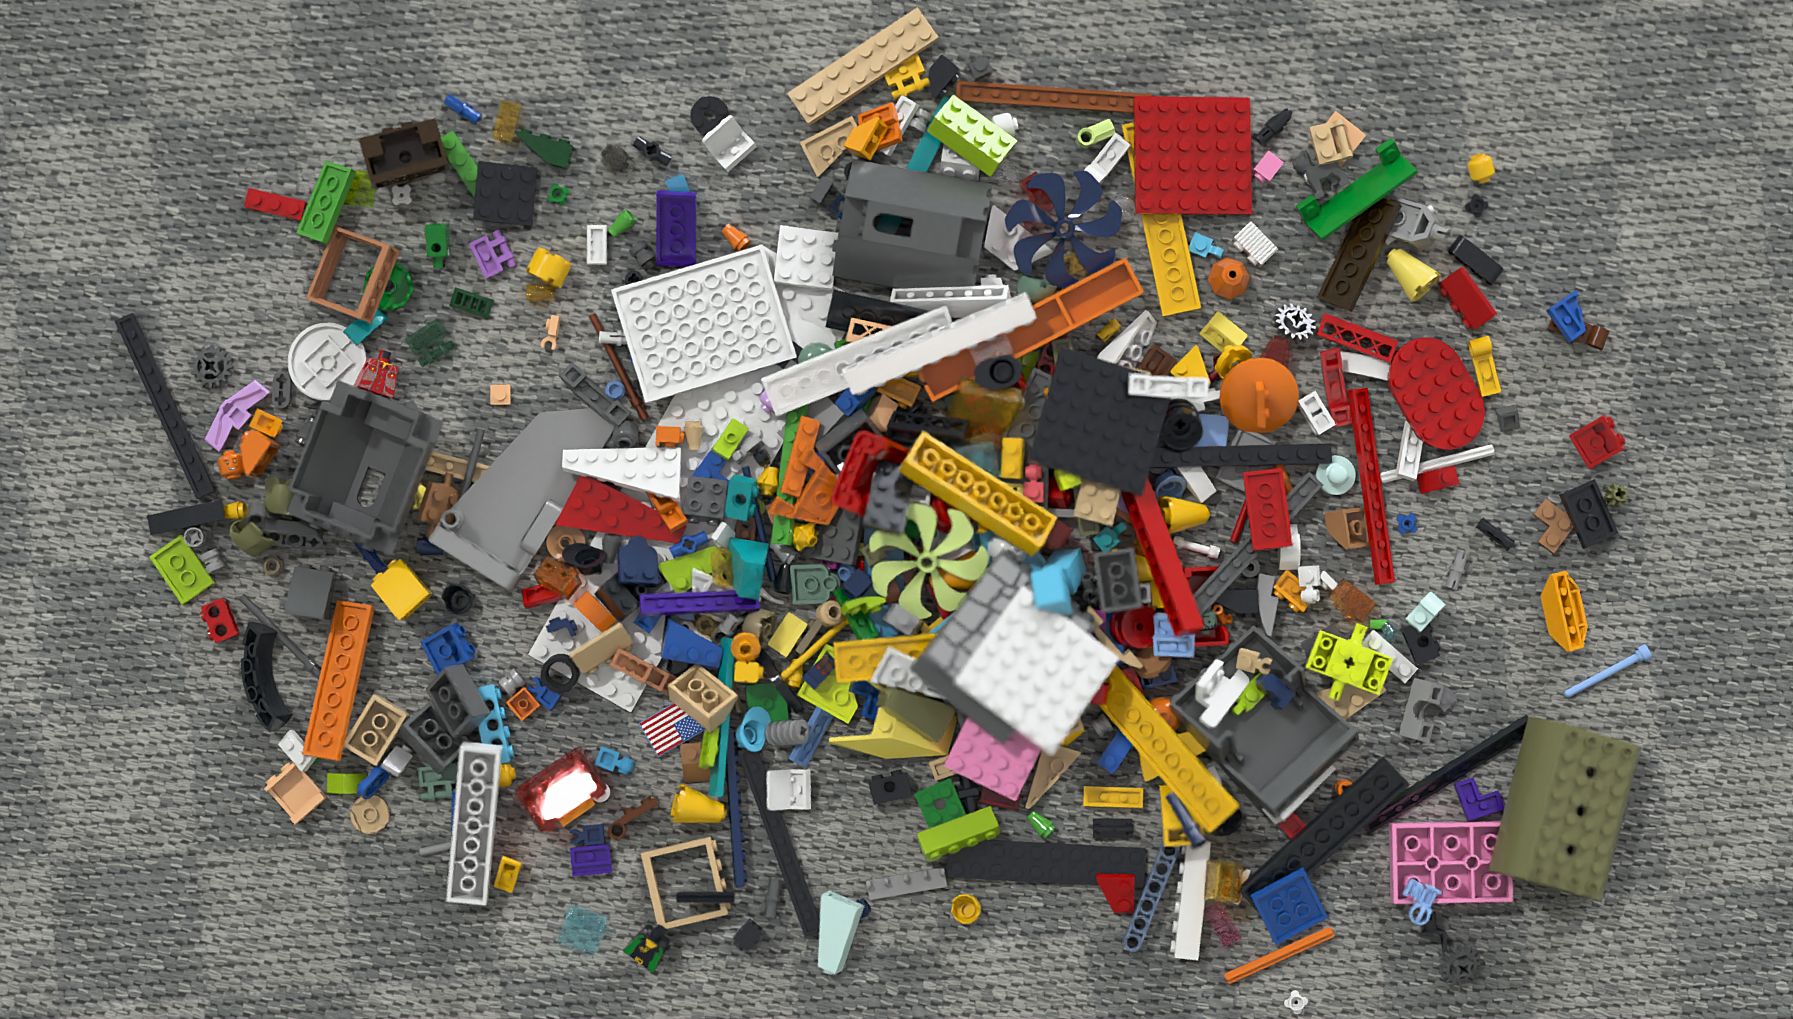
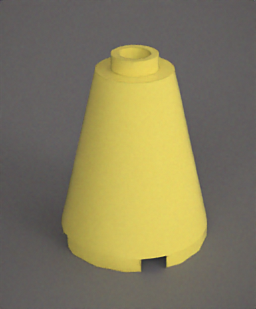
[1387,249,1441,302]

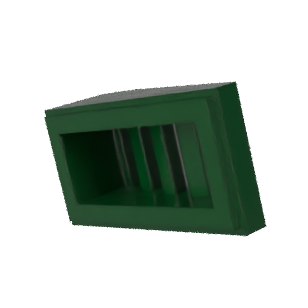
[449,287,494,319]

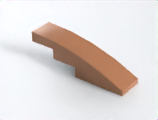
[609,648,678,695]

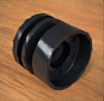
[1161,398,1203,450]

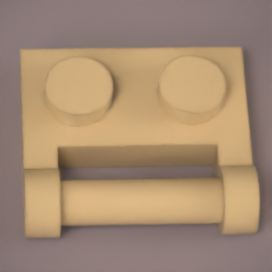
[1308,119,1353,166]

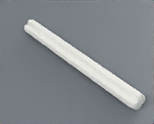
[1380,445,1495,483]

